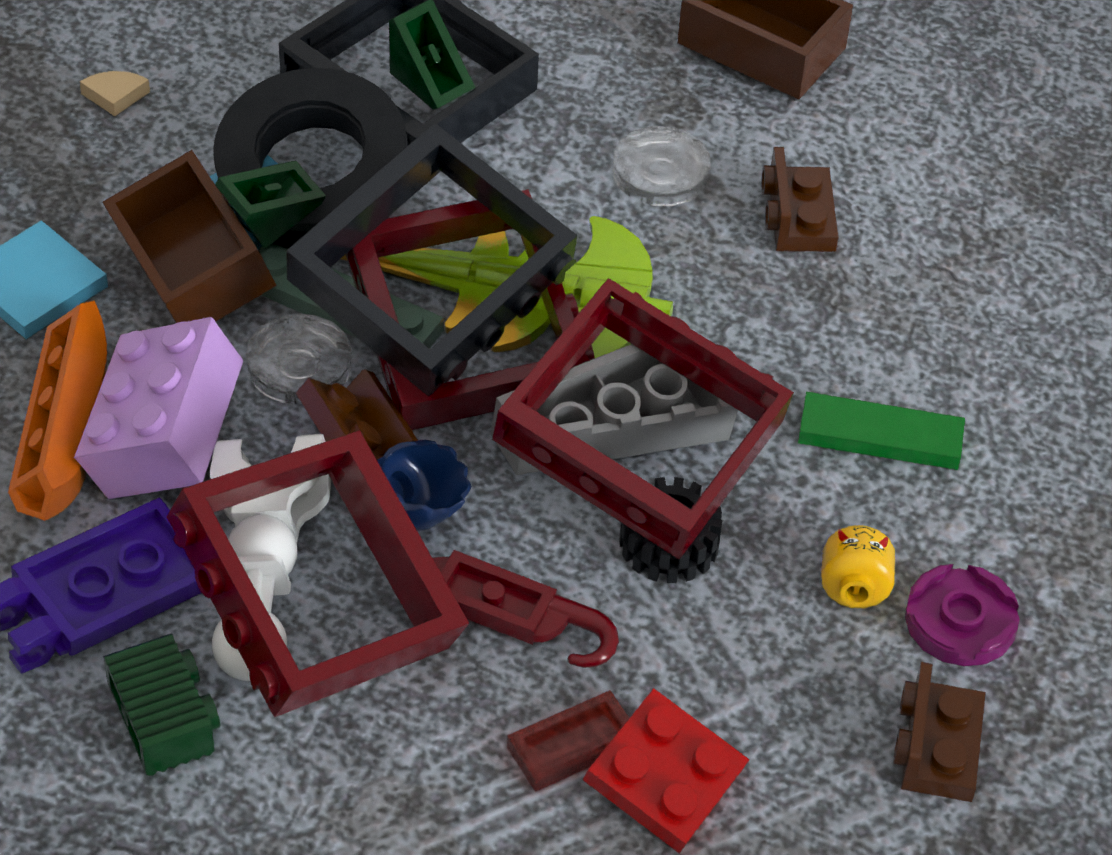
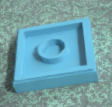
[0,220,108,339]

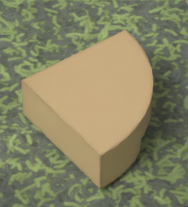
[80,71,150,116]

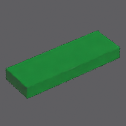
[798,391,965,470]

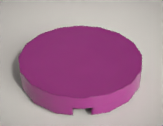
[905,564,1020,666]

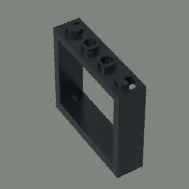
[279,0,539,145]
[286,123,577,397]

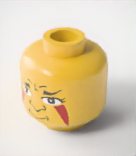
[821,525,895,608]

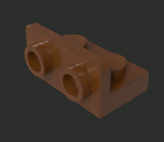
[761,147,839,252]
[296,369,418,460]
[893,662,986,802]

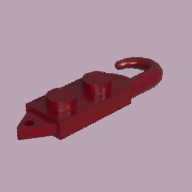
[432,550,619,668]

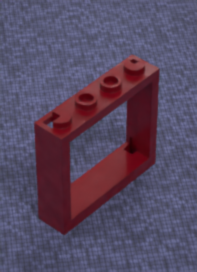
[346,189,595,430]
[492,278,794,560]
[167,430,469,718]

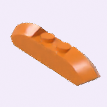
[8,300,107,521]

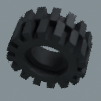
[619,477,723,583]

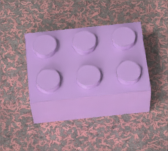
[74,317,243,499]

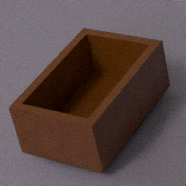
[677,0,853,99]
[102,150,277,323]

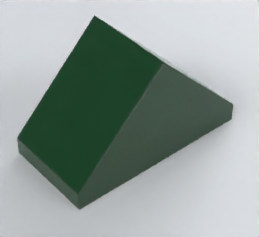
[389,0,476,110]
[215,160,326,249]

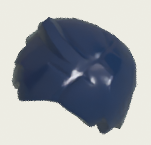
[377,440,472,532]

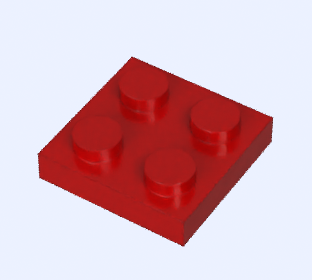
[583,688,750,854]

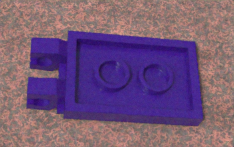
[0,497,201,674]

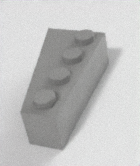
[491,344,738,475]

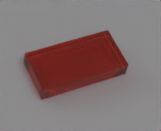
[507,690,629,792]

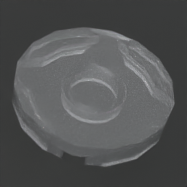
[613,126,711,206]
[246,314,352,404]

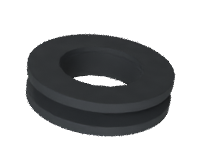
[213,68,408,249]

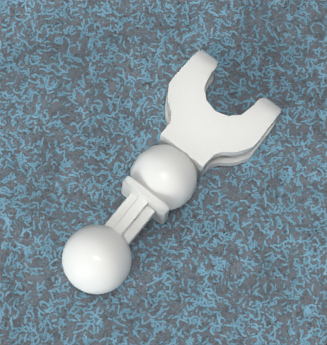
[210,434,331,681]

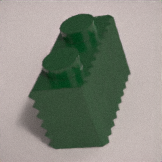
[103,633,221,776]

